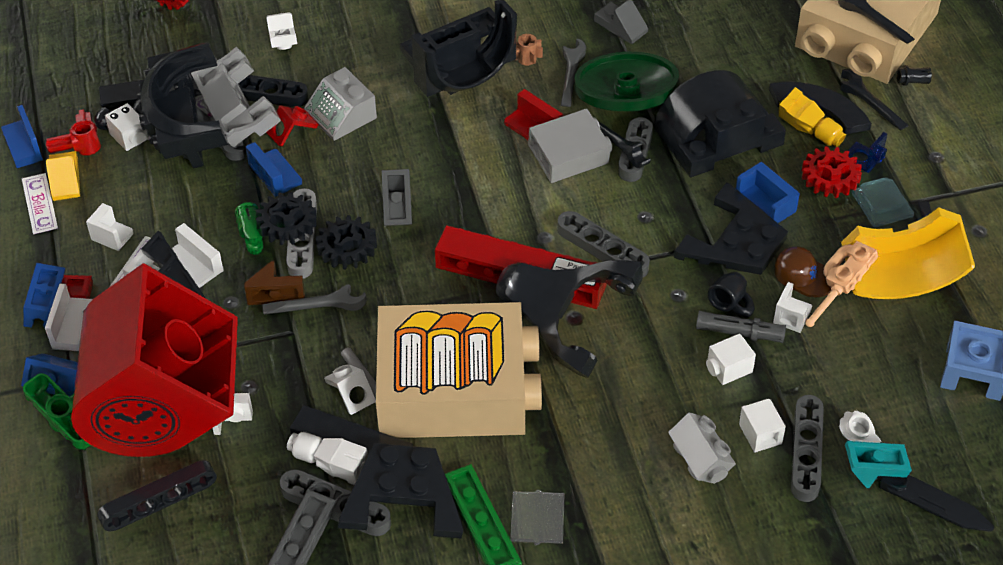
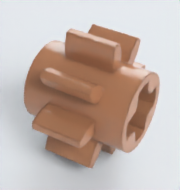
[515,34,543,66]

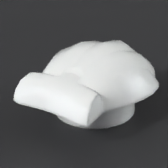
[839,411,881,443]

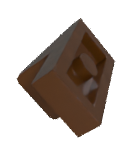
[244,261,305,305]

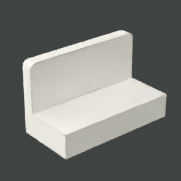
[172,223,224,288]
[45,284,93,351]

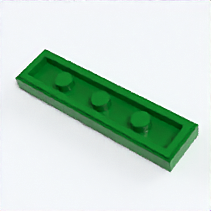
[445,464,522,565]

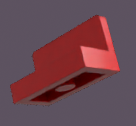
[504,89,563,140]

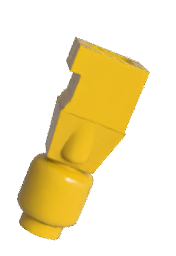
[779,87,846,147]

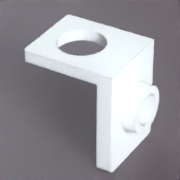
[324,365,376,415]

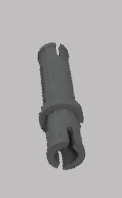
[696,311,786,343]

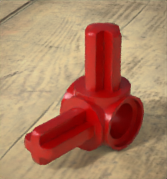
[46,109,101,156]

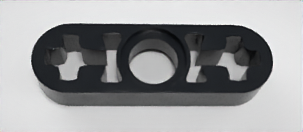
[238,75,309,107]

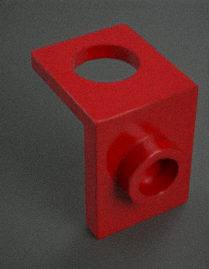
[266,106,319,146]

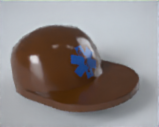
[774,246,832,297]

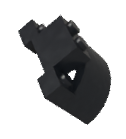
[654,70,786,178]

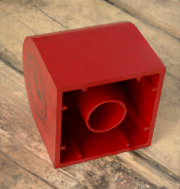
[71,263,238,457]

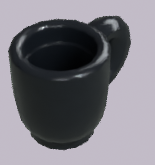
[707,272,755,317]

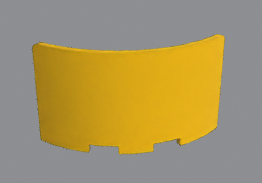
[841,207,975,299]

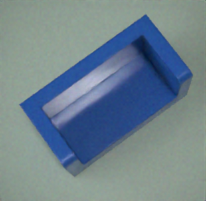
[736,162,800,223]

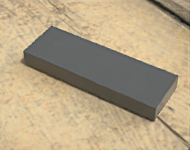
[268,489,337,565]

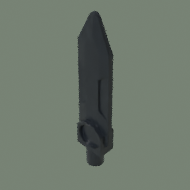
[876,475,994,532]

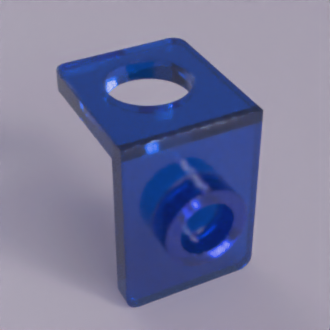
[848,132,888,173]

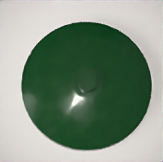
[575,52,679,111]

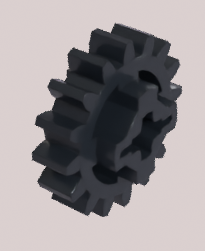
[256,192,317,245]
[316,215,377,270]

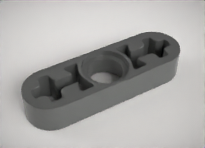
[618,118,653,182]

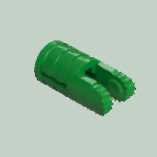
[234,202,263,255]

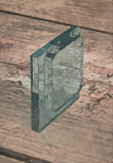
[852,178,914,227]

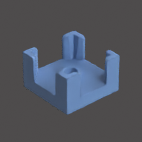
[940,321,1003,401]

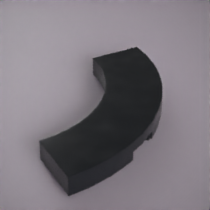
[769,82,872,134]

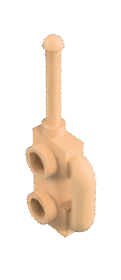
[805,241,878,327]

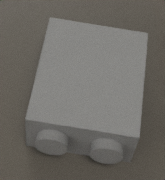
[528,109,612,183]

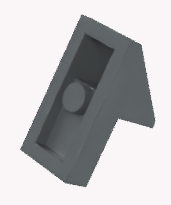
[594,0,648,44]
[382,169,412,226]

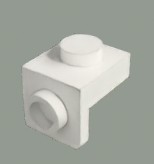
[267,12,297,50]

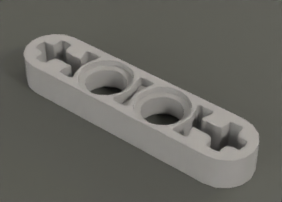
[286,189,317,278]

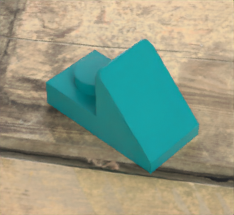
[845,441,912,488]

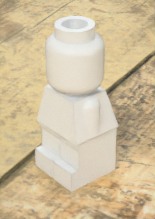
[287,432,368,485]

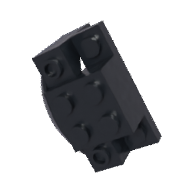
[400,0,517,97]
[137,42,228,168]

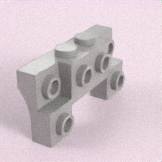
[191,47,281,147]

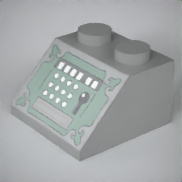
[304,67,377,141]

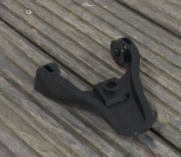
[496,260,643,378]

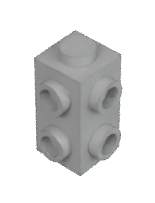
[668,412,736,484]

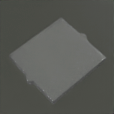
[511,490,564,545]

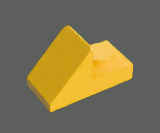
[46,151,80,201]

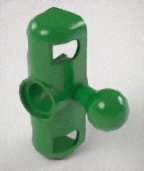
[23,373,91,450]

